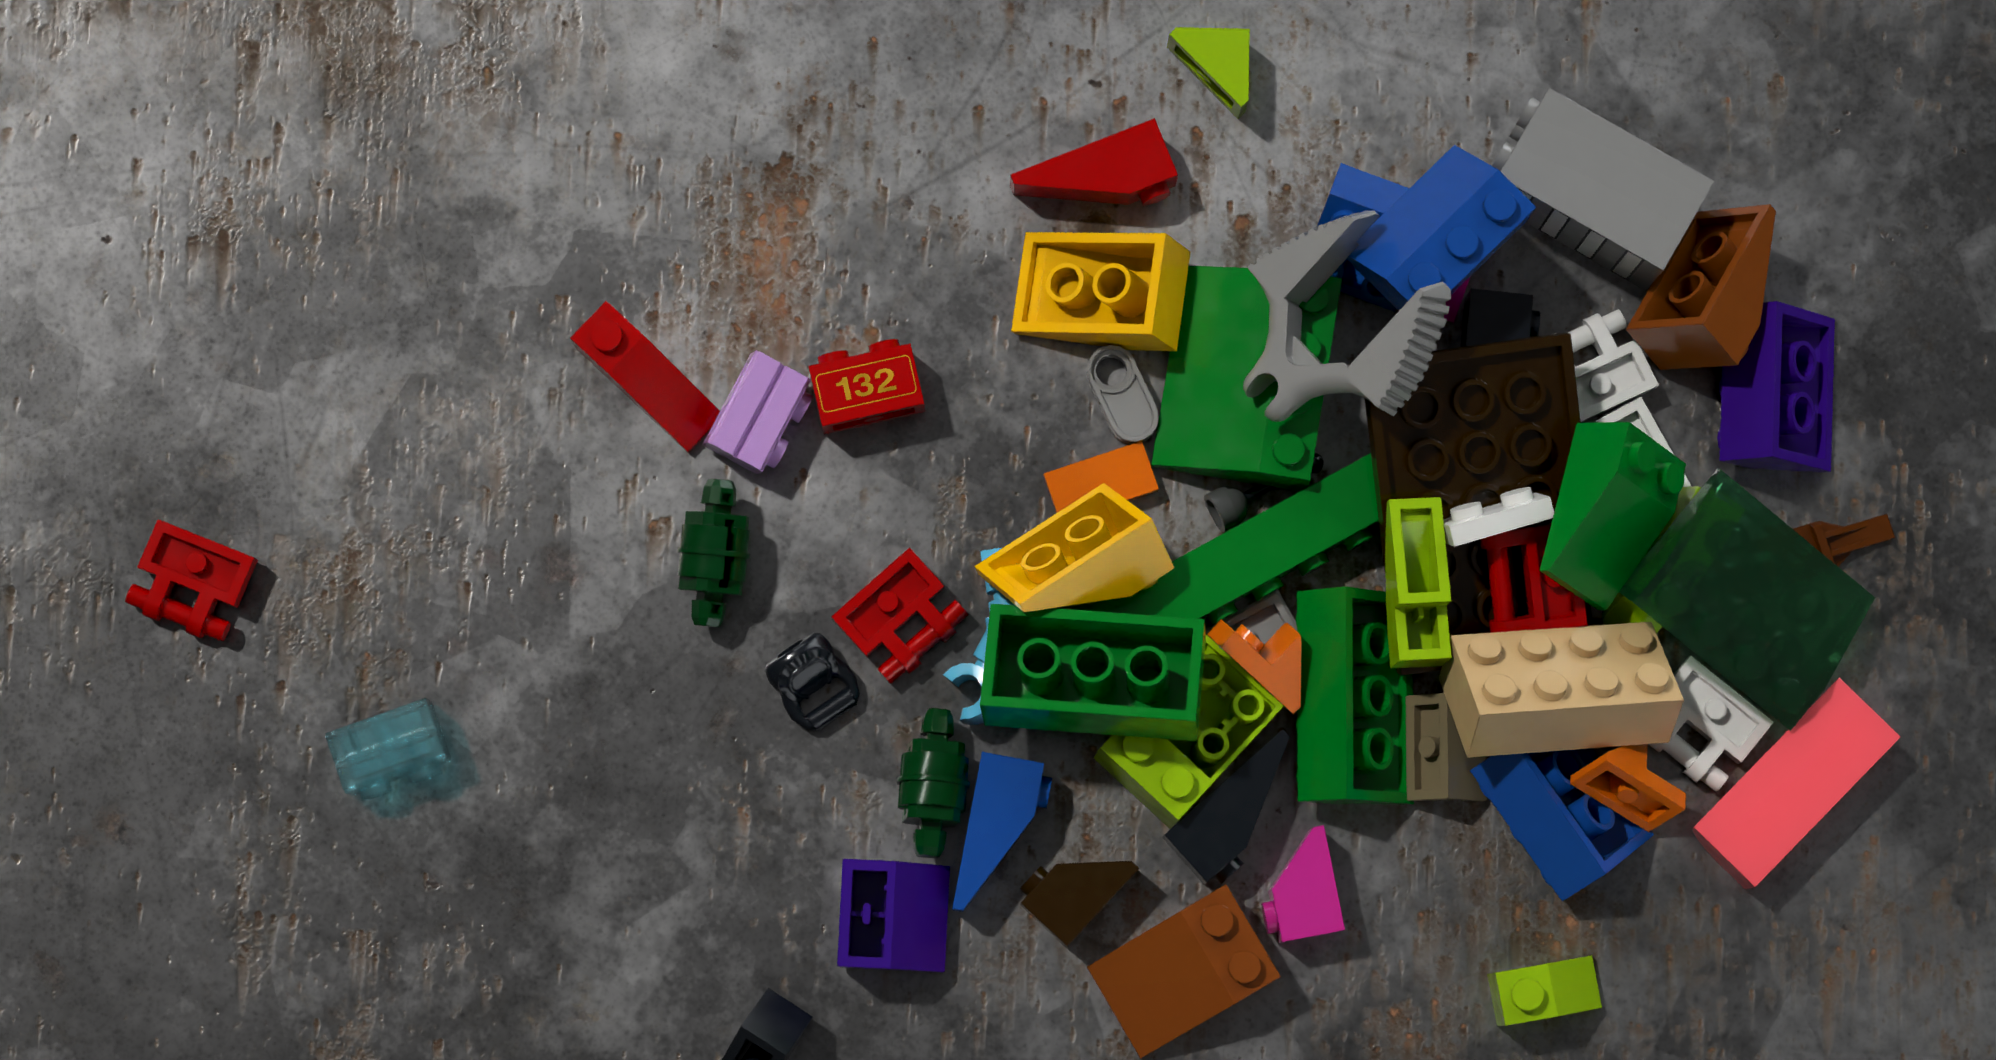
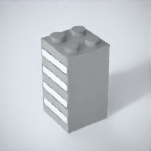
[1492,88,1715,291]

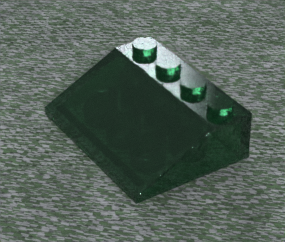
[1619,468,1875,731]

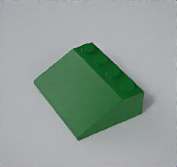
[1151,266,1342,492]

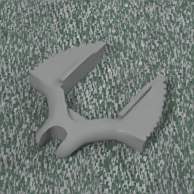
[1243,210,1451,422]

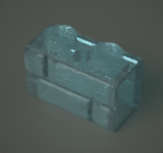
[325,698,452,801]

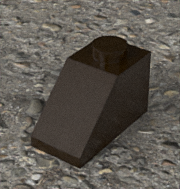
[1020,861,1139,948]

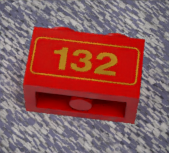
[809,339,925,435]

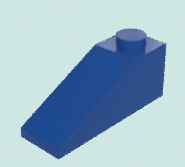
[952,752,1052,912]

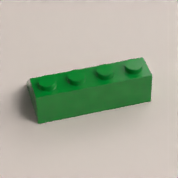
[1296,586,1414,805]

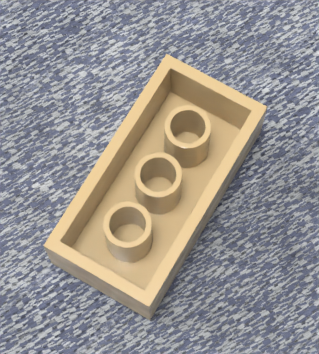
[1439,622,1684,758]

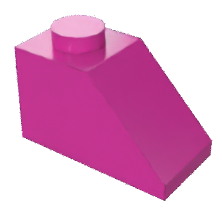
[1261,825,1345,943]

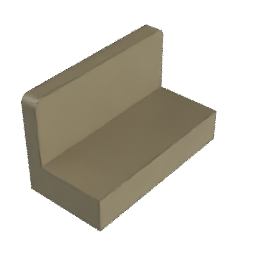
[1406,693,1487,802]

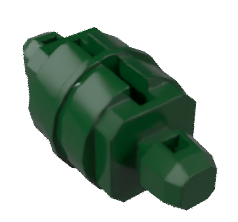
[677,479,750,627]
[897,708,970,858]

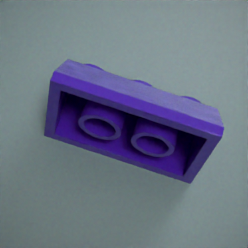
[1717,301,1835,472]

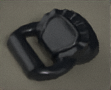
[765,632,860,732]

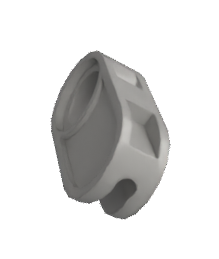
[1086,345,1159,445]

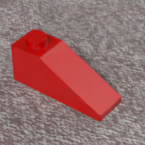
[1010,118,1178,206]
[570,301,720,454]

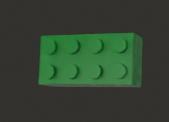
[980,604,1206,741]

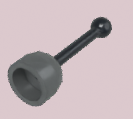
[1204,453,1324,532]

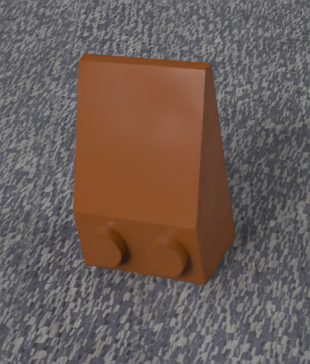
[1626,204,1776,370]
[1087,884,1281,1059]

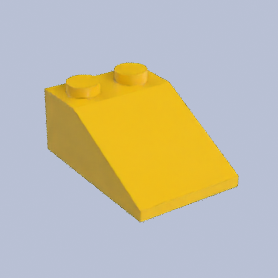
[1011,232,1191,351]
[974,483,1174,612]

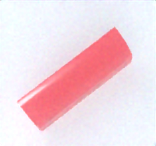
[1693,677,1901,889]

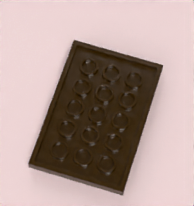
[1365,333,1603,676]

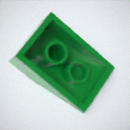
[1540,422,1686,610]

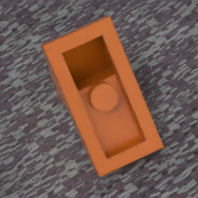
[1207,619,1302,714]
[1570,744,1686,832]

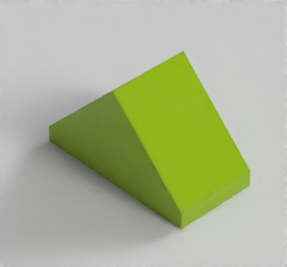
[1167,27,1250,119]

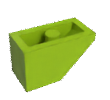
[1487,955,1602,1026]

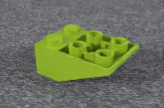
[1094,635,1284,829]

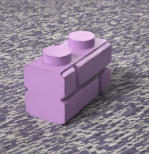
[702,350,813,474]

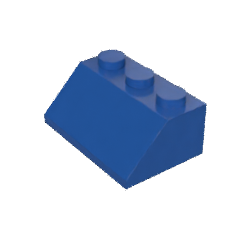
[1347,145,1536,311]
[1470,748,1654,901]

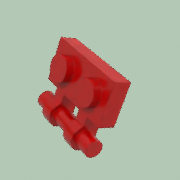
[125,519,258,641]
[831,547,969,684]

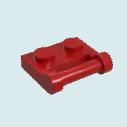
[1480,522,1587,633]

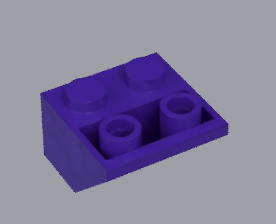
[837,859,950,972]

